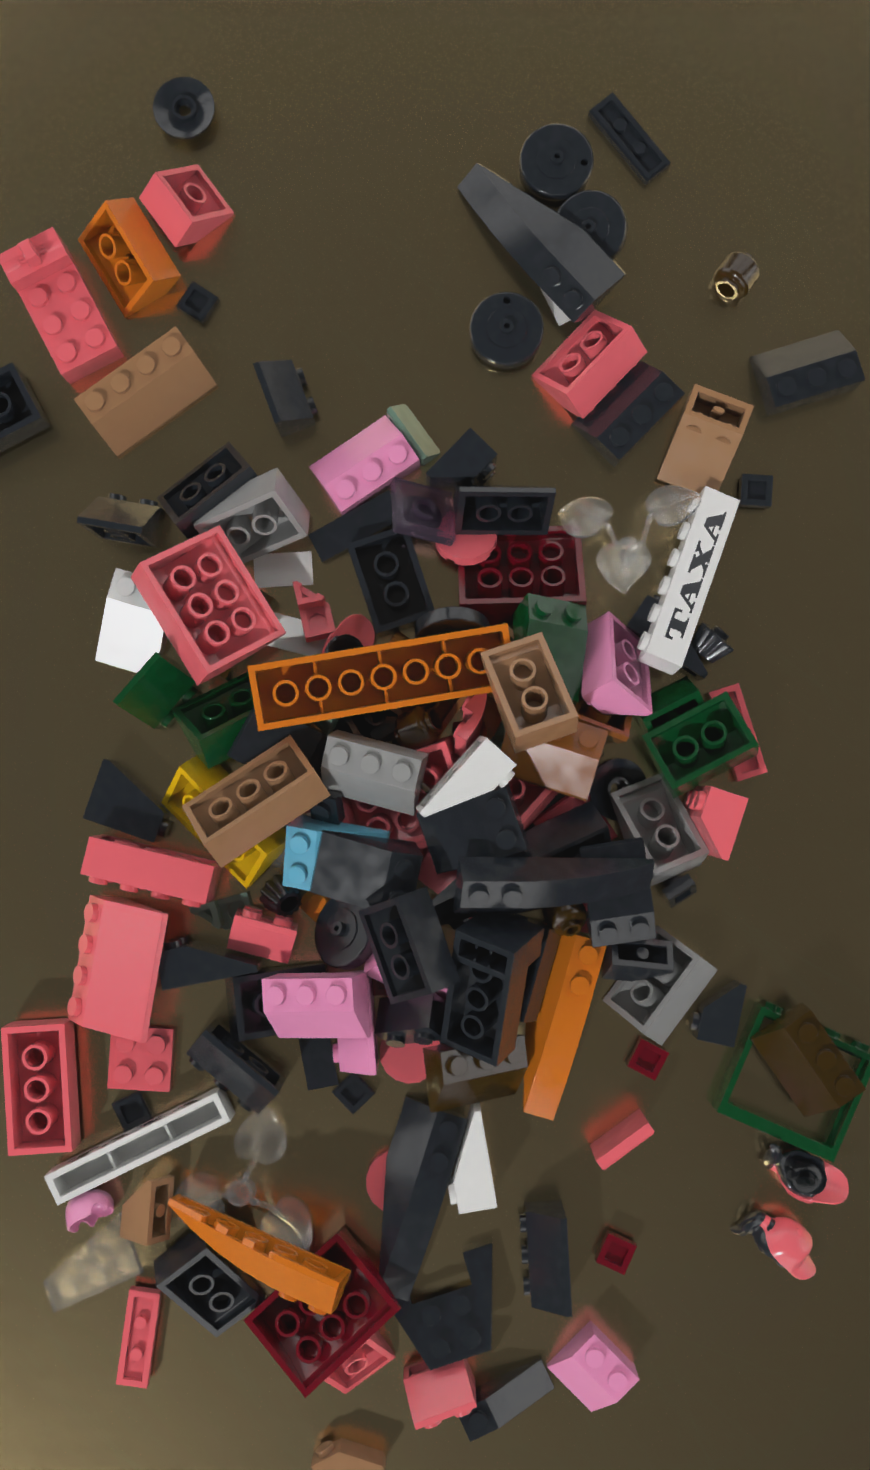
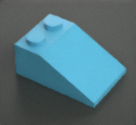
[282,815,390,891]

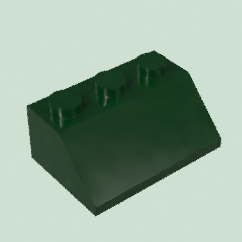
[172,671,254,769]
[642,691,759,799]

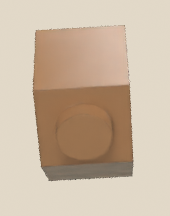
[120,1175,175,1246]
[311,1438,386,1470]

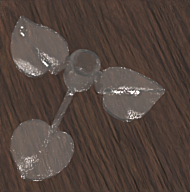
[558,485,702,594]
[172,1107,313,1251]

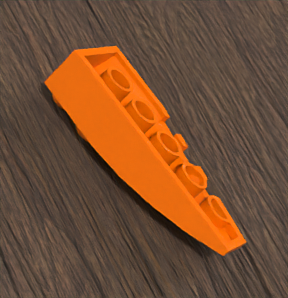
[523,923,607,1121]
[168,1194,351,1315]

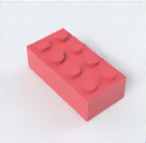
[80,834,222,908]
[1,1018,81,1156]

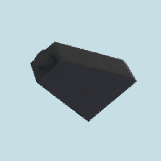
[83,759,171,843]

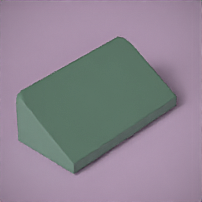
[386,404,440,466]

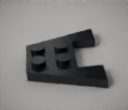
[395,1243,493,1370]

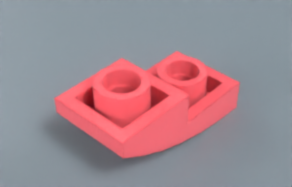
[453,693,487,756]

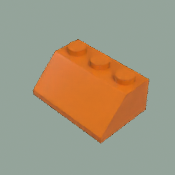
[78,197,181,317]

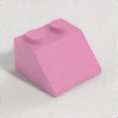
[547,1320,640,1412]

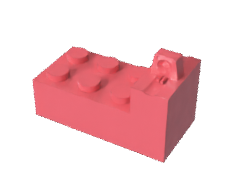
[0,227,124,385]

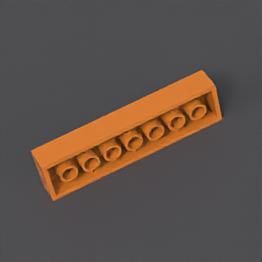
[247,623,511,731]

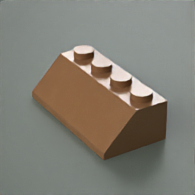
[74,326,217,458]
[182,735,330,868]

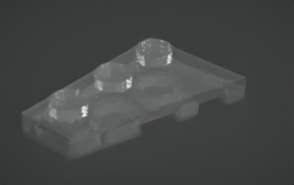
[43,1212,144,1312]

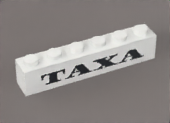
[637,486,740,675]
[44,1087,236,1206]

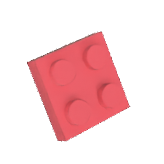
[107,1026,176,1092]

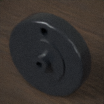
[519,123,594,201]
[557,190,628,260]
[469,292,544,369]
[414,606,490,638]
[314,898,373,970]

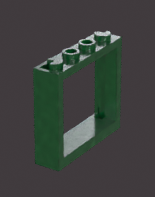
[711,1001,870,1163]

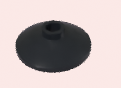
[153,77,215,139]
[589,758,646,821]

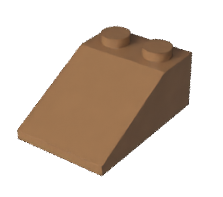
[480,632,579,753]

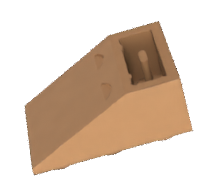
[656,384,754,495]

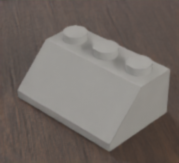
[321,730,429,816]
[603,926,717,1046]

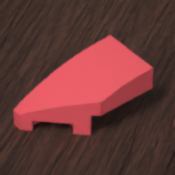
[292,581,335,643]

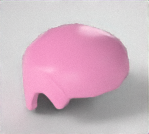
[65,1189,114,1233]

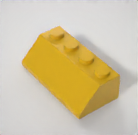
[161,755,286,889]

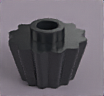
[691,621,734,663]
[259,873,302,917]

